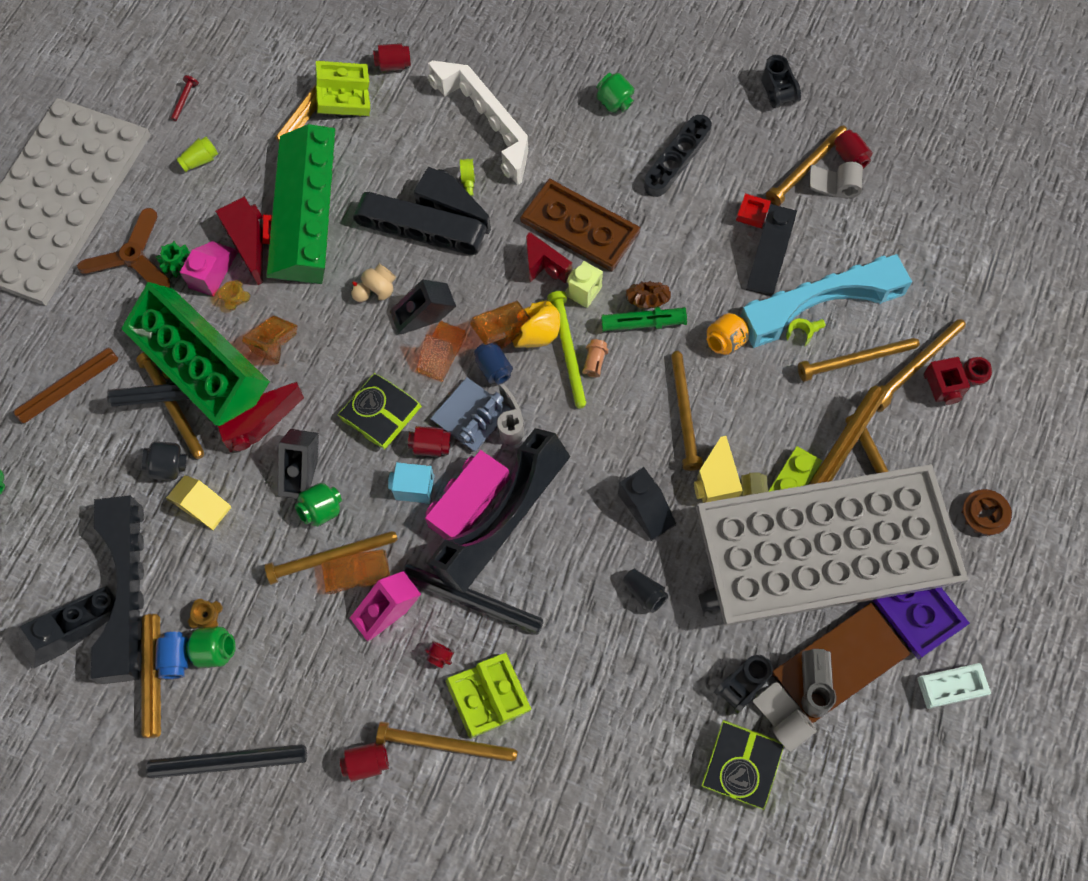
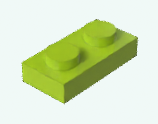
[768,446,822,492]

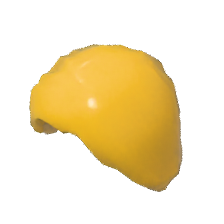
[512,301,560,348]

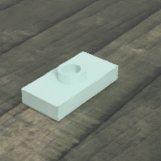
[917,663,991,709]

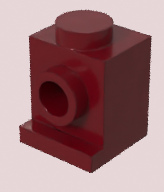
[923,356,970,405]

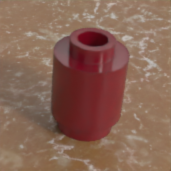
[373,43,411,72]
[834,130,873,169]
[408,426,451,457]
[340,742,389,782]

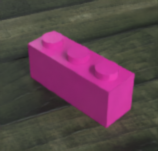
[425,450,510,539]

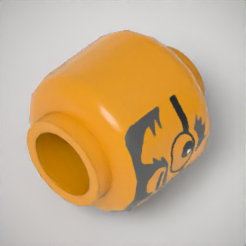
[706,313,749,355]

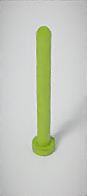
[547,291,586,409]

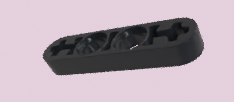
[644,115,712,197]

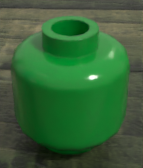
[596,73,635,113]
[295,483,342,527]
[186,626,236,668]

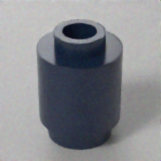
[474,341,513,385]

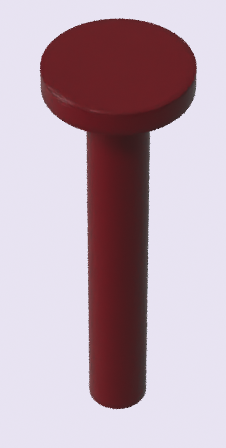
[171,75,199,121]

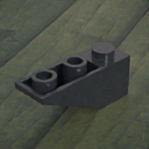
[18,586,116,668]

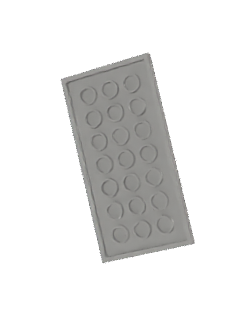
[0,98,151,306]
[696,464,968,626]

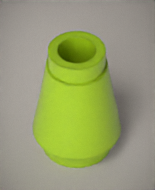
[176,136,218,172]

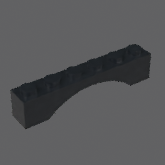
[427,428,571,593]
[91,495,144,684]

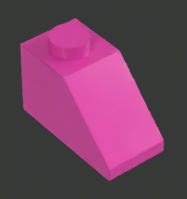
[180,241,238,297]
[350,571,421,641]

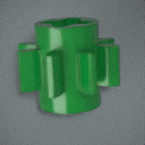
[156,241,190,278]

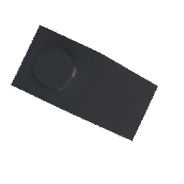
[390,279,456,334]
[278,429,319,499]
[618,467,676,541]

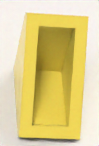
[166,475,231,530]

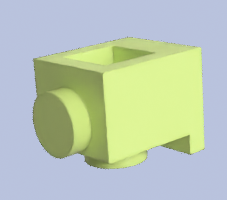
[565,261,603,308]

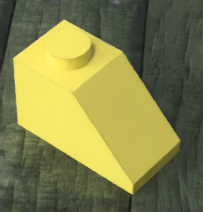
[694,436,743,503]

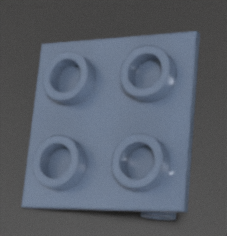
[430,377,511,452]

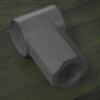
[801,649,836,718]

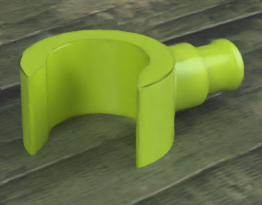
[460,158,475,196]
[786,318,826,346]

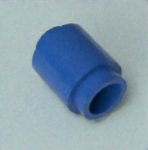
[155,632,189,679]

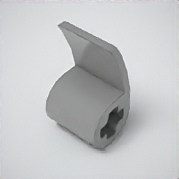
[809,162,863,198]
[497,384,524,445]
[753,682,817,752]

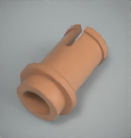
[582,339,609,378]

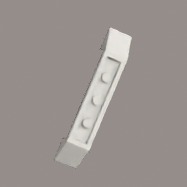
[428,60,528,185]

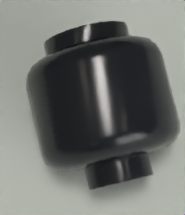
[142,441,187,481]

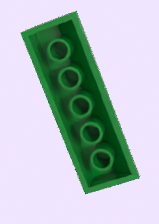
[267,124,335,284]
[121,282,270,426]

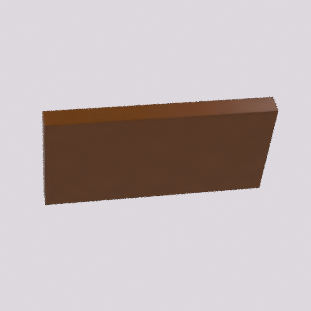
[520,178,641,272]
[772,603,910,723]

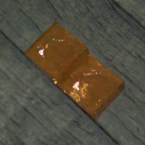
[322,549,390,594]

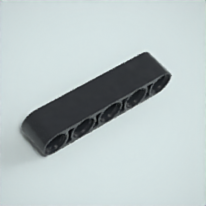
[353,192,487,255]

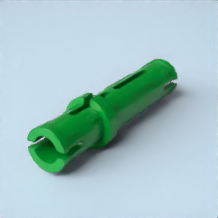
[601,307,687,332]

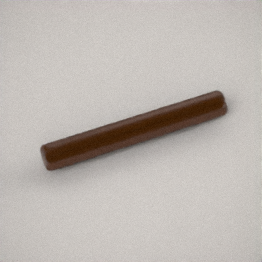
[13,347,118,423]

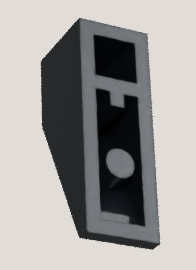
[414,167,491,234]
[746,204,797,296]

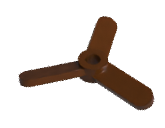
[77,208,170,287]

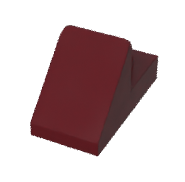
[526,232,573,283]

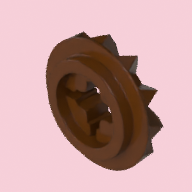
[626,280,671,308]
[961,489,1012,537]

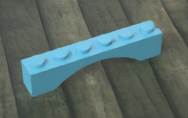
[741,254,912,348]

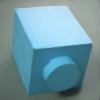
[388,462,434,504]

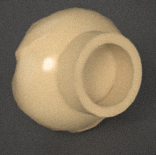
[351,263,396,302]

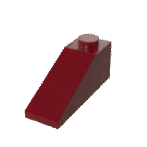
[216,196,263,285]
[218,382,304,452]

